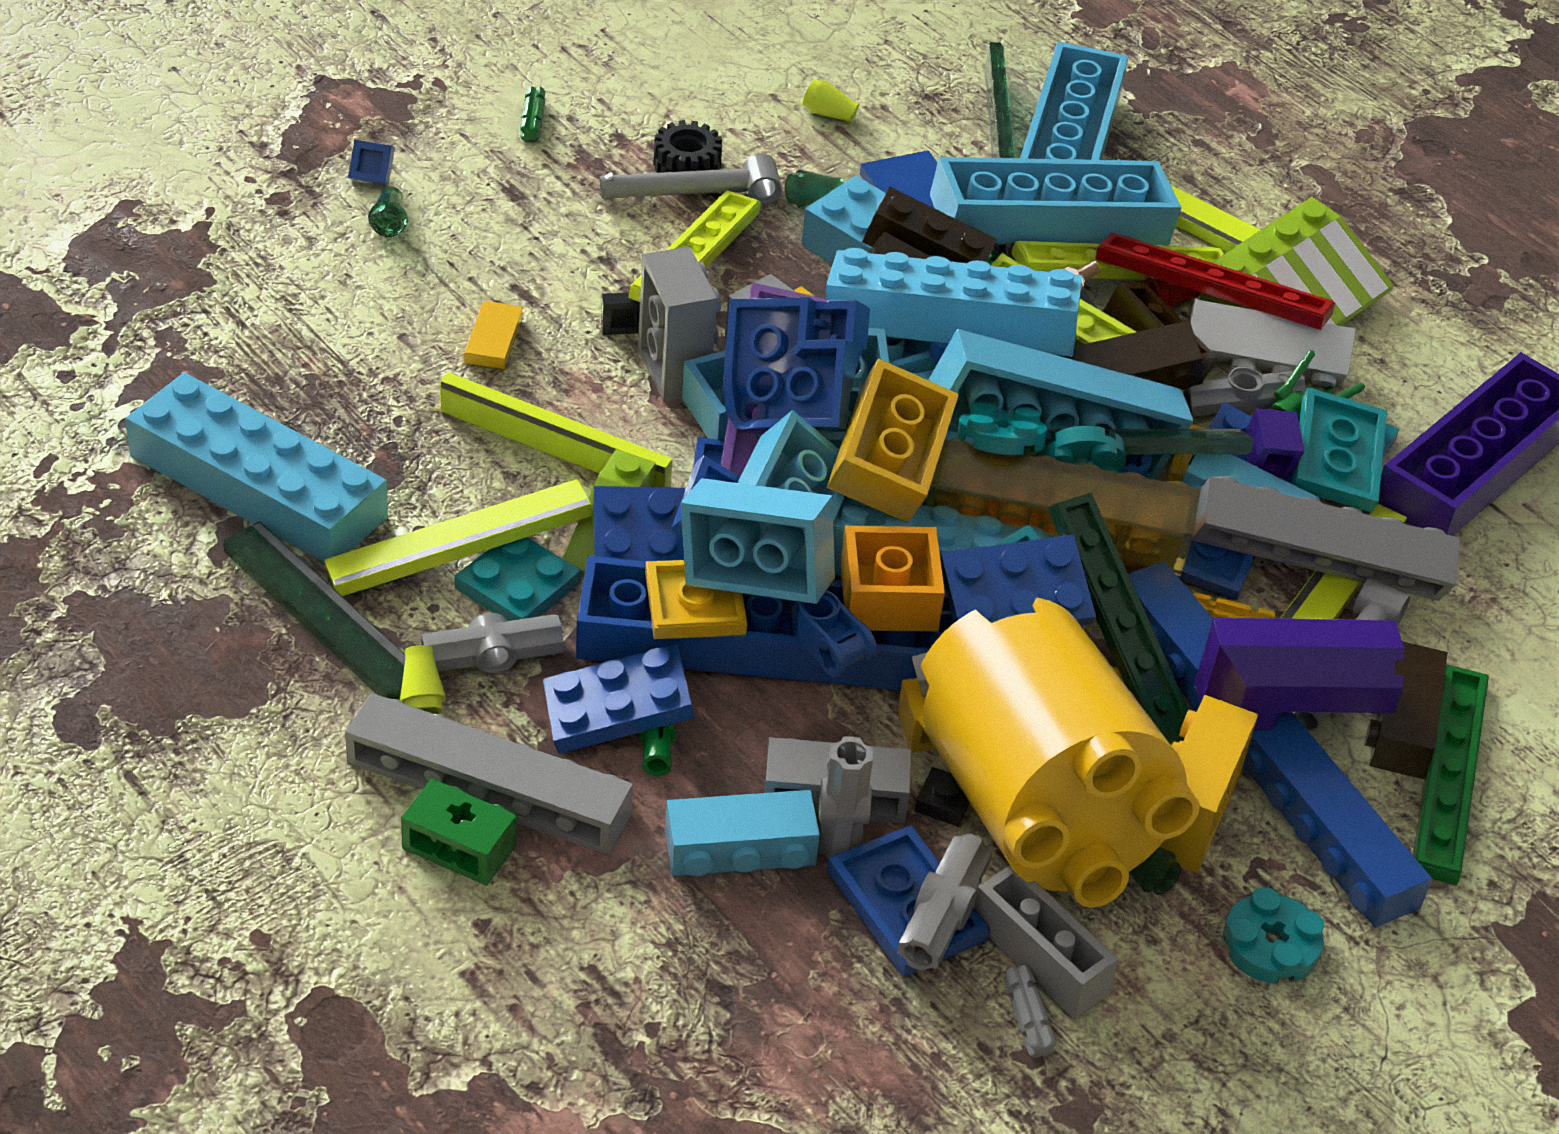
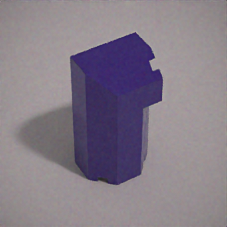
[1195,618,1404,730]

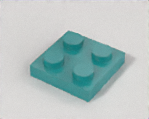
[455,537,581,621]

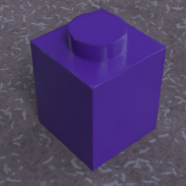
[1243,408,1305,478]

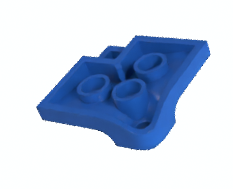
[723,297,870,434]

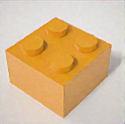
[840,526,945,631]

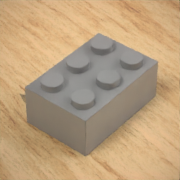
[638,246,721,402]

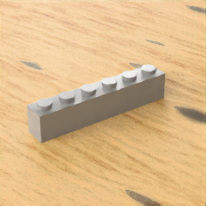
[1191,476,1460,601]
[345,693,633,856]

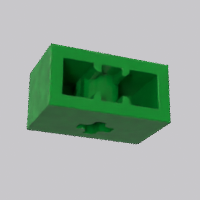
[401,778,517,886]

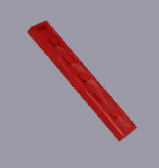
[1095,232,1336,330]

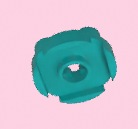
[957,402,1047,455]
[1037,426,1126,491]
[1223,887,1324,983]

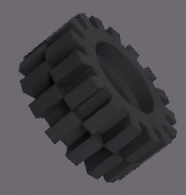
[653,120,722,173]

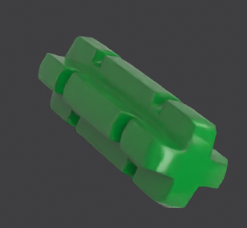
[520,86,546,142]

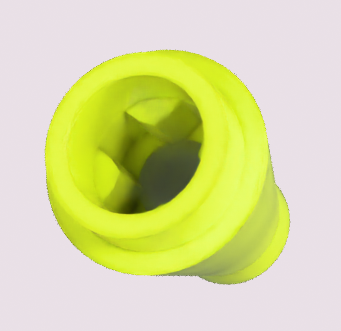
[802,79,860,124]
[400,645,447,714]

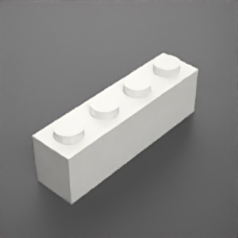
[1190,299,1356,387]

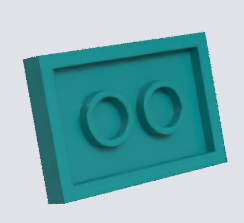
[1292,387,1387,513]

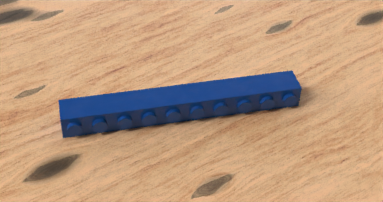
[1128,561,1432,928]

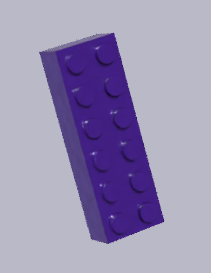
[1378,352,1559,536]

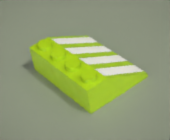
[1200,197,1394,326]

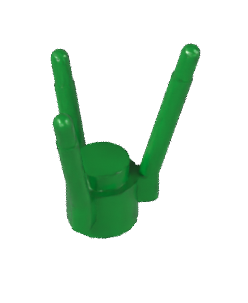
[1269,350,1365,421]

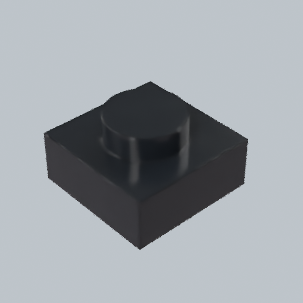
[601,292,640,335]
[914,767,970,827]

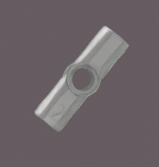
[1183,367,1306,417]
[420,613,564,674]
[818,736,873,858]
[897,833,993,972]

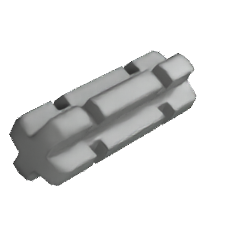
[1004,965,1056,1058]

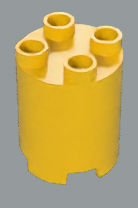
[917,598,1200,908]

